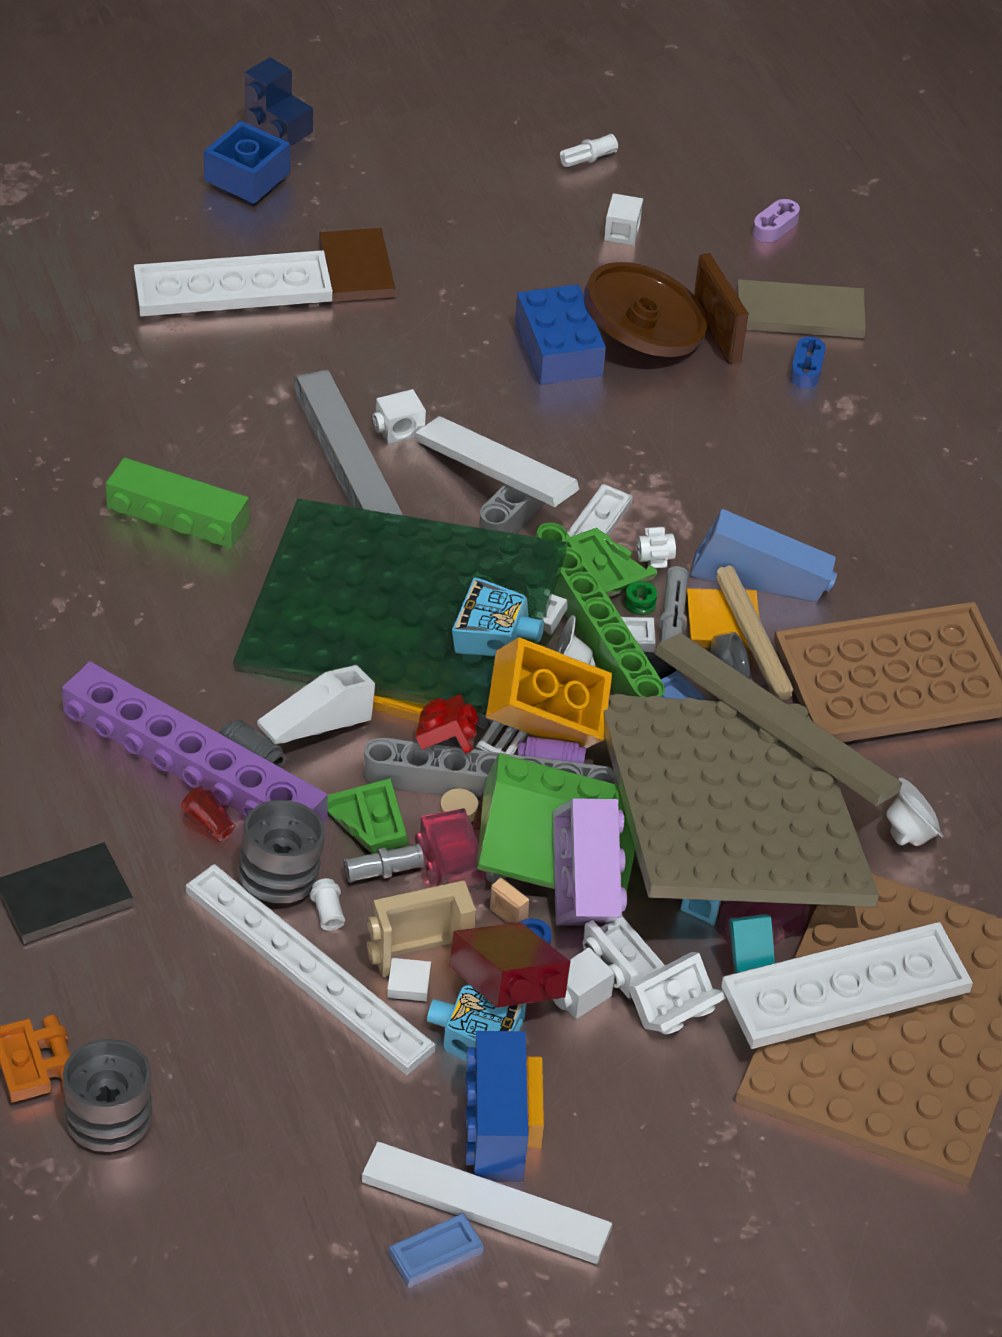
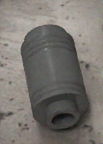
[219,719,286,768]

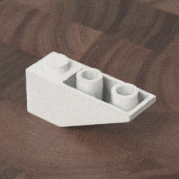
[257,665,375,744]

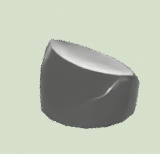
[711,632,751,679]

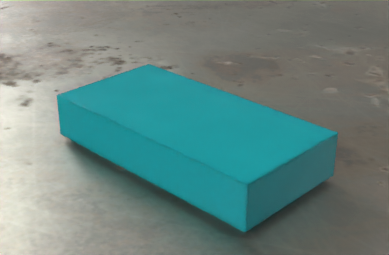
[729,914,775,974]

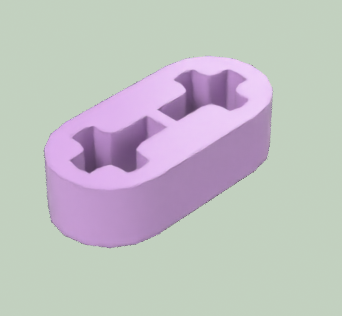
[752,199,800,243]

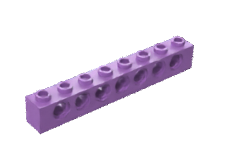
[62,661,328,822]

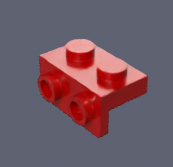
[416,694,479,754]

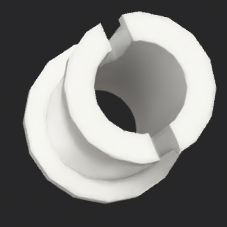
[310,878,345,931]

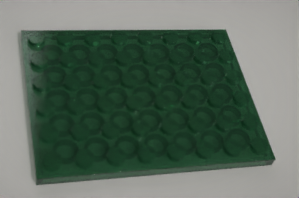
[233,498,567,715]

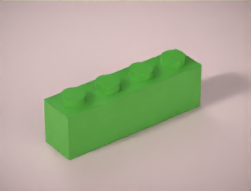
[105,457,250,548]

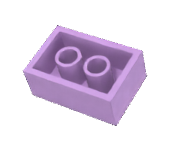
[553,798,627,926]

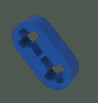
[790,336,826,389]

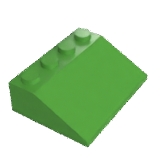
[476,753,635,893]

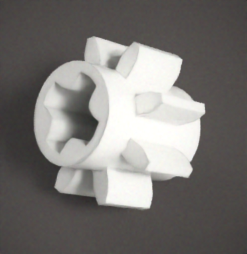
[636,527,676,568]

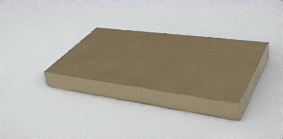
[737,279,866,338]

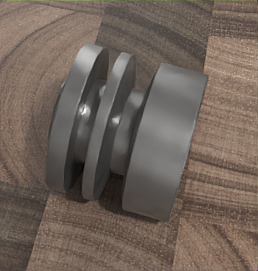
[238,800,325,903]
[62,1039,153,1152]

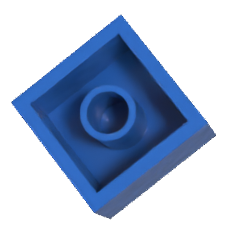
[204,120,290,204]

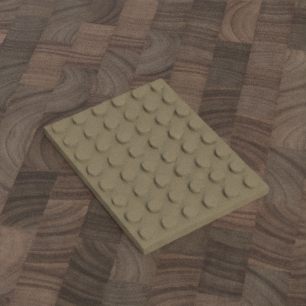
[604,694,879,907]

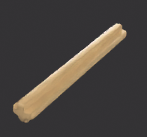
[716,565,793,701]

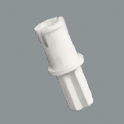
[559,134,618,167]

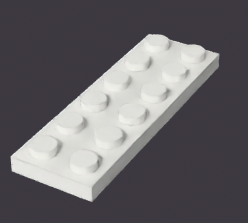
[134,250,332,316]
[721,922,973,1049]

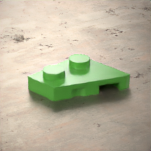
[571,528,658,597]
[328,778,409,854]

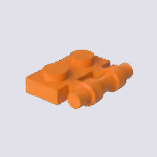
[0,1015,71,1103]

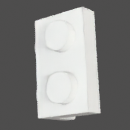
[582,916,665,999]
[628,952,726,1034]

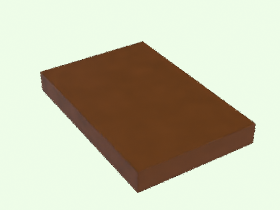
[319,228,395,302]
[694,253,749,365]

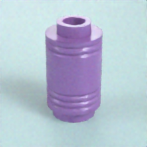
[518,736,586,763]

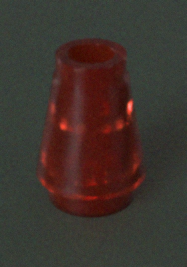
[180,786,236,841]

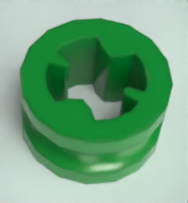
[625,581,657,616]

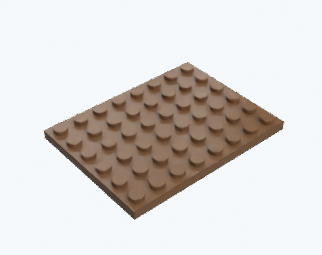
[736,873,1002,1187]

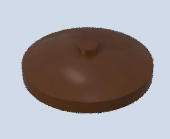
[583,262,708,357]

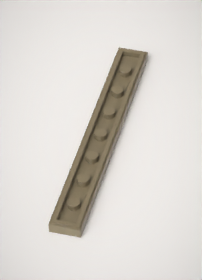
[655,633,902,806]

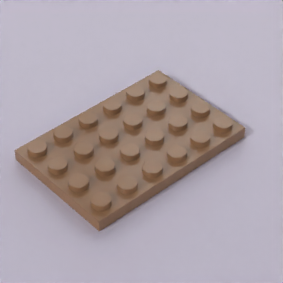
[774,601,1002,742]

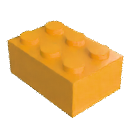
[486,637,612,749]

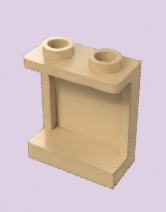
[367,880,476,977]

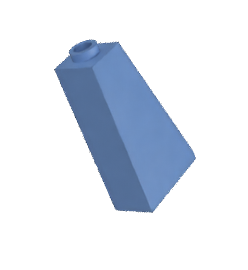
[690,509,837,602]

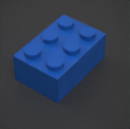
[515,284,606,385]
[465,1031,528,1182]

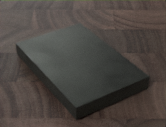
[0,842,134,944]

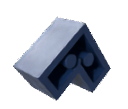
[244,57,313,146]

